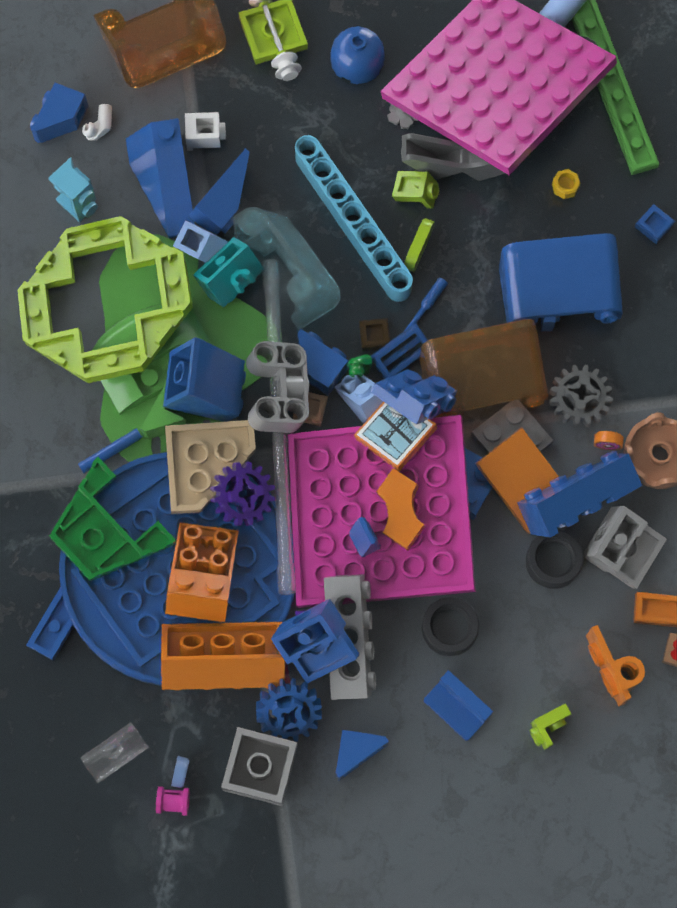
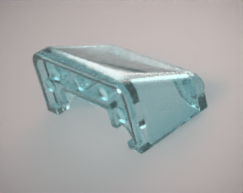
[233,207,340,330]

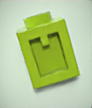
[392,171,439,208]
[529,703,571,750]

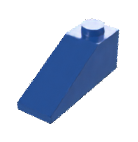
[189,148,250,235]

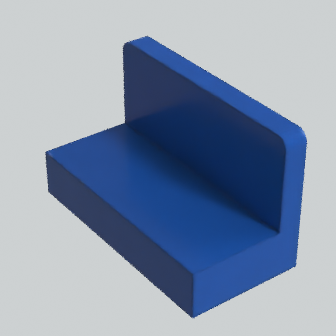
[424,670,493,741]

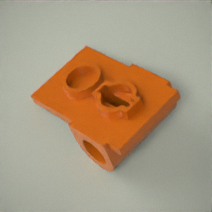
[586,625,645,707]

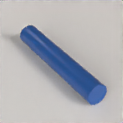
[78,428,142,473]

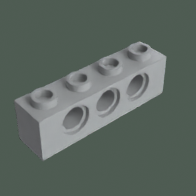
[324,574,376,700]

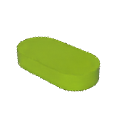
[404,218,435,272]

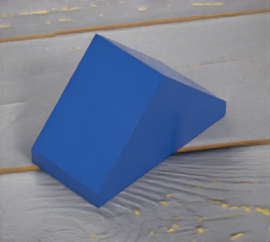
[336,730,389,781]

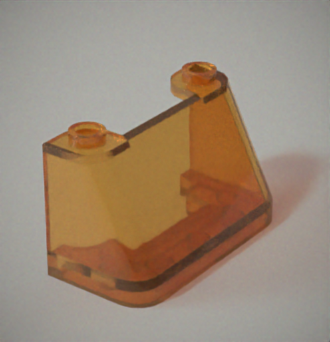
[93,0,226,88]
[419,319,549,418]

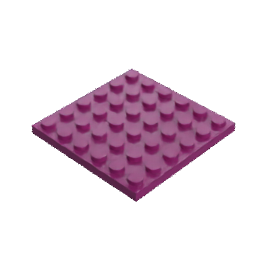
[381,0,617,175]
[288,415,476,608]

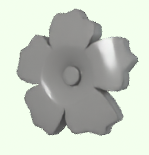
[387,103,418,129]

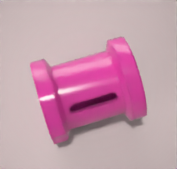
[156,786,190,816]

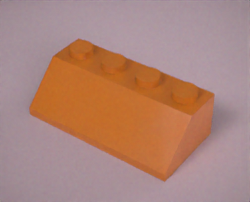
[161,622,285,691]

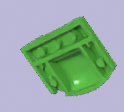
[92,304,212,415]

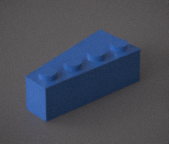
[517,450,643,537]

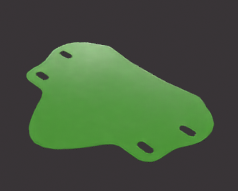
[99,234,282,462]

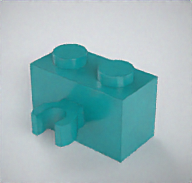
[193,237,264,307]

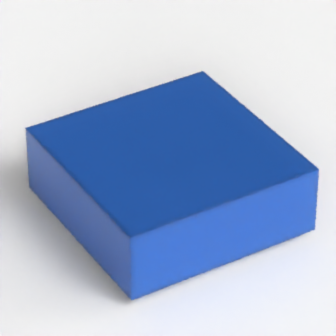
[635,204,675,244]

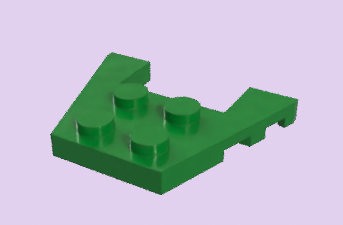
[49,457,176,581]

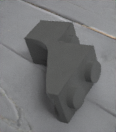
[401,133,505,181]

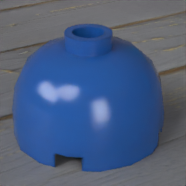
[330,26,385,84]

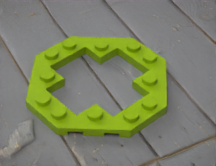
[17,216,193,383]

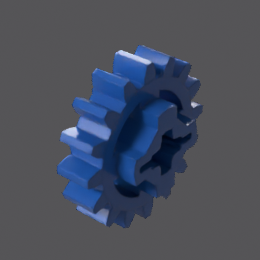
[256,678,322,742]

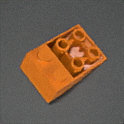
[165,522,238,622]

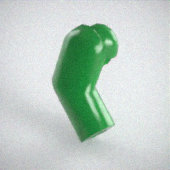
[347,354,372,377]

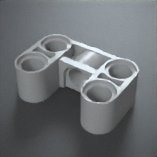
[246,341,309,433]

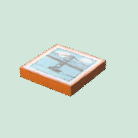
[354,401,438,472]

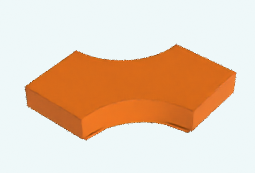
[376,468,425,551]

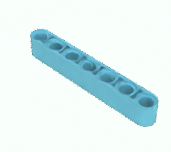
[295,135,413,302]

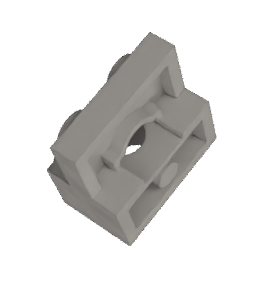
[583,506,667,589]

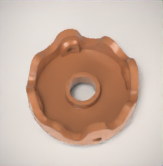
[623,413,677,489]

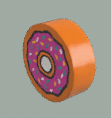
[594,431,624,450]

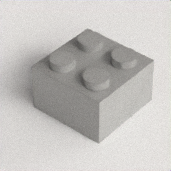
[221,727,298,806]

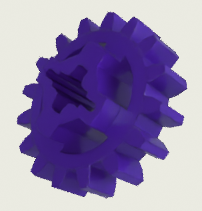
[210,462,275,526]

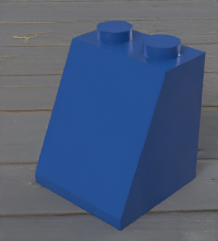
[163,337,246,422]

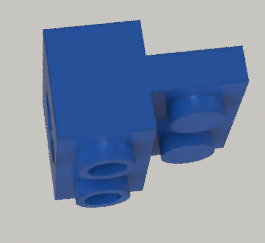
[271,599,359,683]

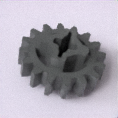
[549,365,613,428]

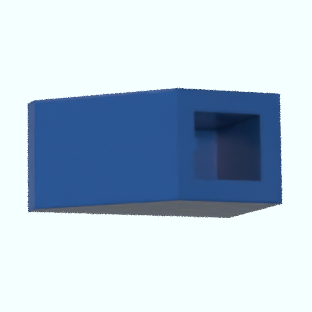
[30,83,89,143]
[298,329,348,396]

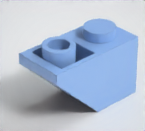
[173,220,228,263]
[334,375,383,424]

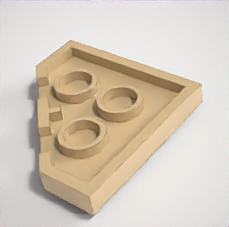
[165,420,256,514]

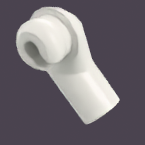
[82,104,112,141]

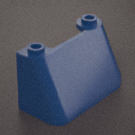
[499,233,623,332]

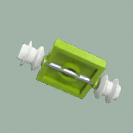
[239,0,308,81]

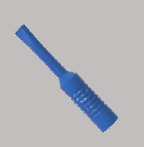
[404,277,448,331]

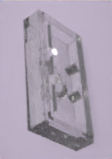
[80,722,149,783]

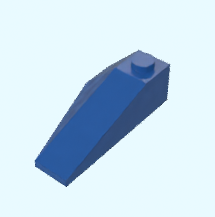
[126,118,195,238]

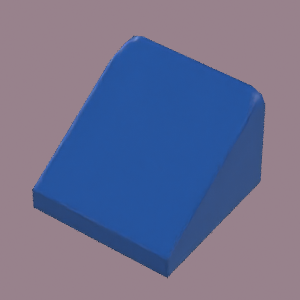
[349,517,381,557]

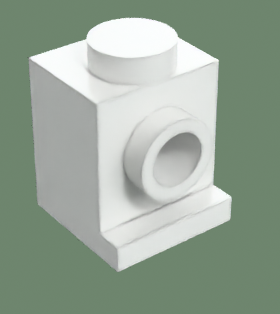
[185,112,226,151]

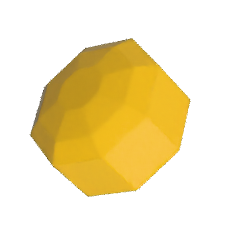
[552,169,581,199]

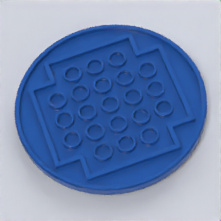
[59,452,295,686]

